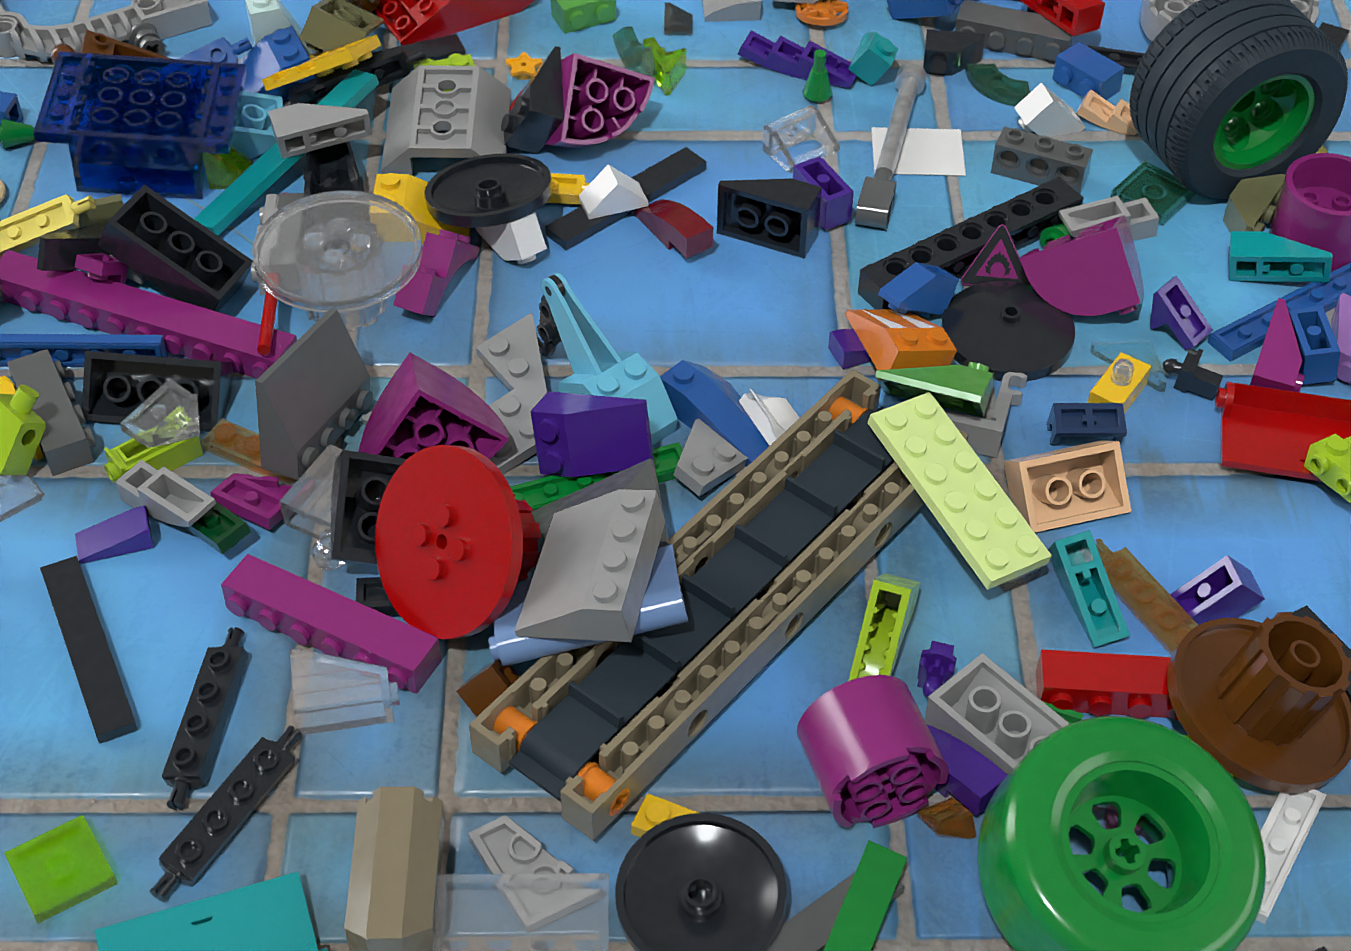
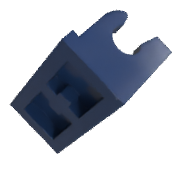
[1047,403,1127,444]

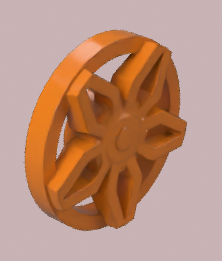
[795,0,848,26]

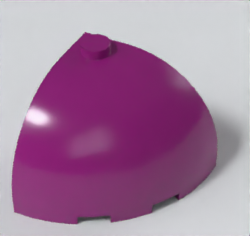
[546,53,655,148]
[1020,215,1144,316]
[358,352,509,459]

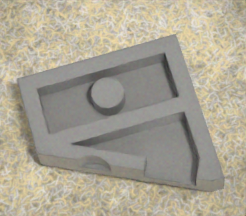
[673,418,748,496]

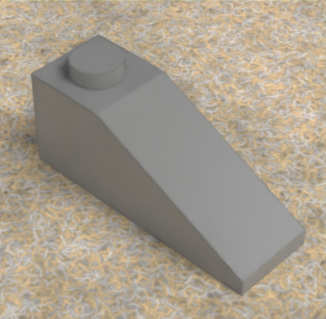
[268,103,372,159]

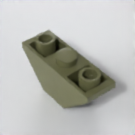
[1223,174,1286,233]

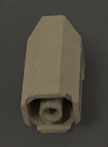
[344,787,445,951]

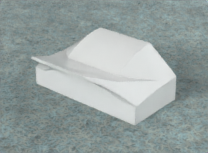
[739,389,799,446]

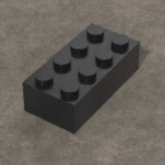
[98,184,254,312]

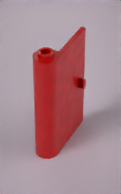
[1215,382,1351,482]

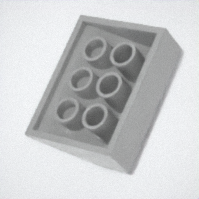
[515,489,665,642]

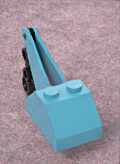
[536,272,678,445]

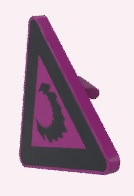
[960,224,1032,286]

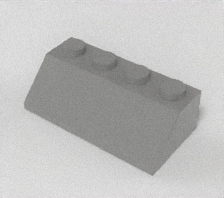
[925,653,1069,774]

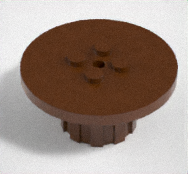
[1167,612,1351,793]

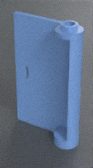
[489,544,689,666]

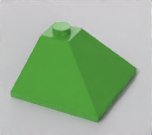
[875,362,995,418]

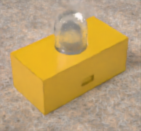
[1087,352,1152,414]

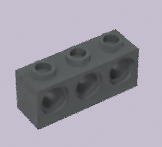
[991,126,1093,194]

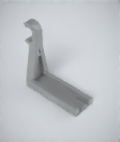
[944,372,1027,458]

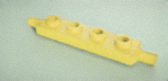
[0,194,96,257]

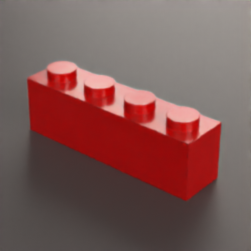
[1036,649,1179,720]

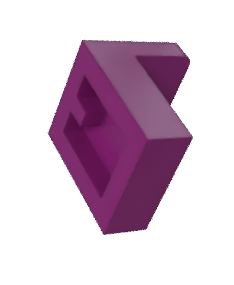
[75,253,128,284]

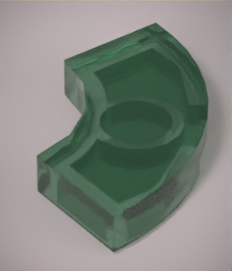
[612,26,657,77]
[965,64,1030,107]

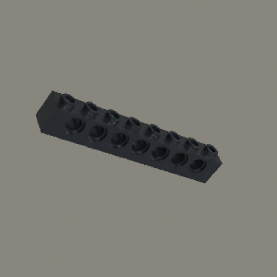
[858,177,1084,309]

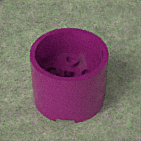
[1268,153,1351,272]
[797,675,949,828]

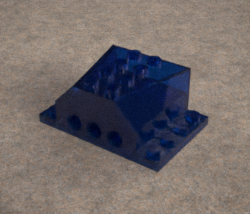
[33,51,247,200]

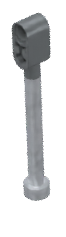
[855,63,927,229]

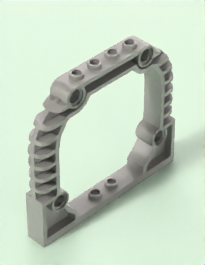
[0,0,212,62]

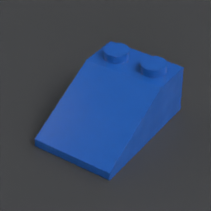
[219,26,316,100]

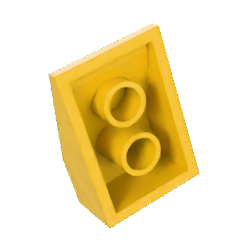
[370,173,470,245]

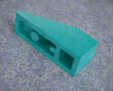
[1229,231,1332,282]
[1048,530,1130,648]

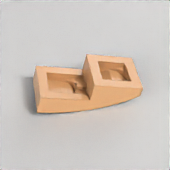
[1076,90,1137,136]

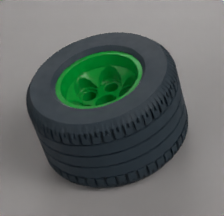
[1129,0,1348,199]

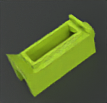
[104,408,203,484]

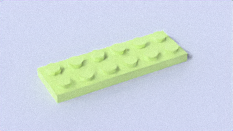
[868,392,1052,590]

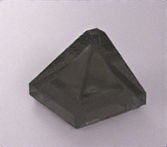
[664,2,693,35]

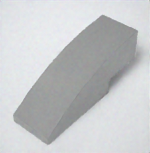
[1059,196,1159,241]
[115,460,216,527]

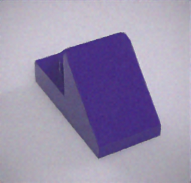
[1150,276,1213,350]

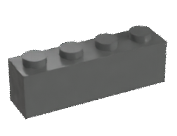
[955,0,1073,63]
[7,349,96,476]

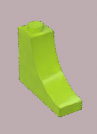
[848,573,921,681]

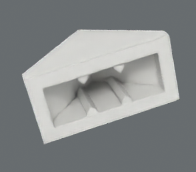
[579,165,648,219]

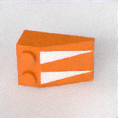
[845,309,957,370]

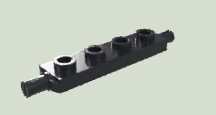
[282,46,427,107]
[162,627,249,811]
[150,725,302,902]

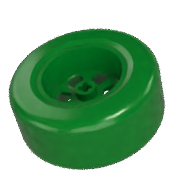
[977,716,1266,951]

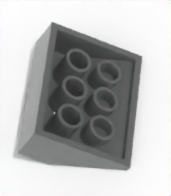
[255,308,373,480]

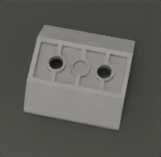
[381,65,511,175]

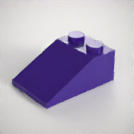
[530,392,654,477]

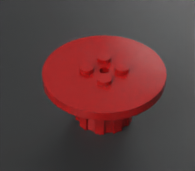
[375,445,541,639]

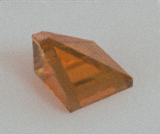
[917,798,977,839]

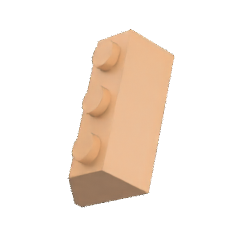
[1004,441,1131,532]

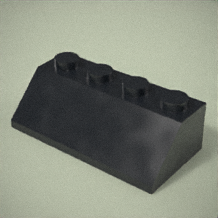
[81,351,233,431]

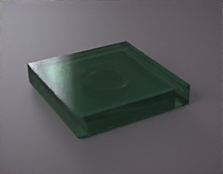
[1110,161,1196,226]

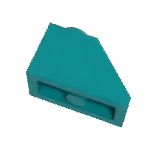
[849,32,898,86]

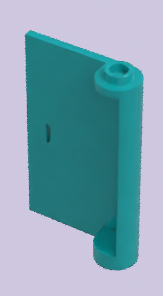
[94,871,328,951]

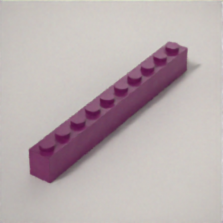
[0,250,297,379]

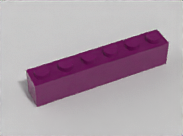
[221,554,442,694]

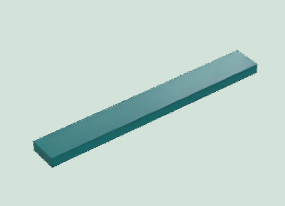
[194,69,379,236]

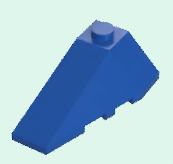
[660,360,769,467]

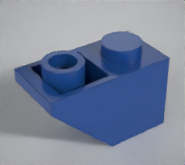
[878,262,959,317]

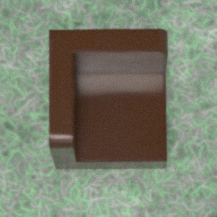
[456,659,520,717]

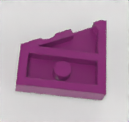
[210,473,312,530]

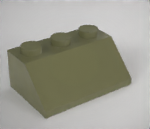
[299,0,384,52]

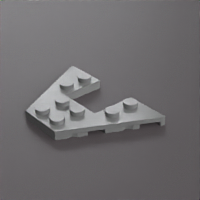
[361,313,547,474]

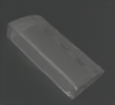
[433,873,610,951]

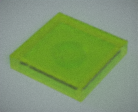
[4,815,118,924]

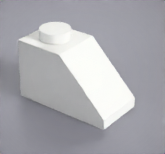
[1014,83,1086,137]
[476,212,547,264]

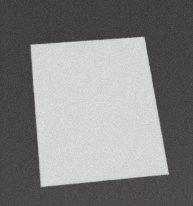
[871,127,966,176]

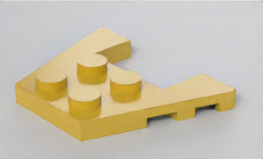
[262,34,381,91]

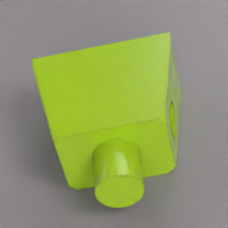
[0,385,46,475]

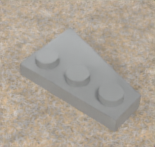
[468,815,602,938]

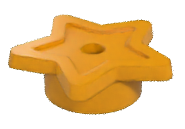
[505,52,543,80]

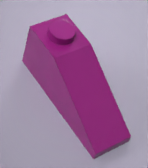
[1250,298,1305,392]

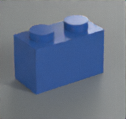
[1052,42,1125,100]
[1288,306,1340,385]

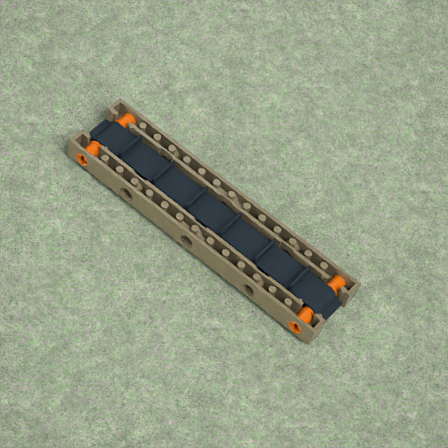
[469,369,969,840]

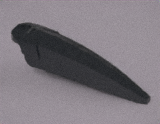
[303,97,369,229]

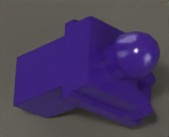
[917,641,957,698]

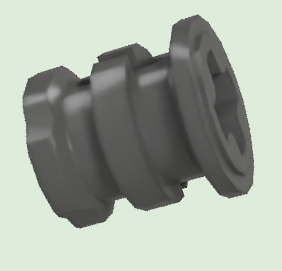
[129,22,165,55]

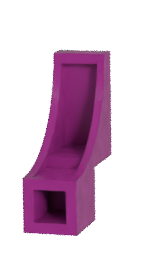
[393,229,480,317]

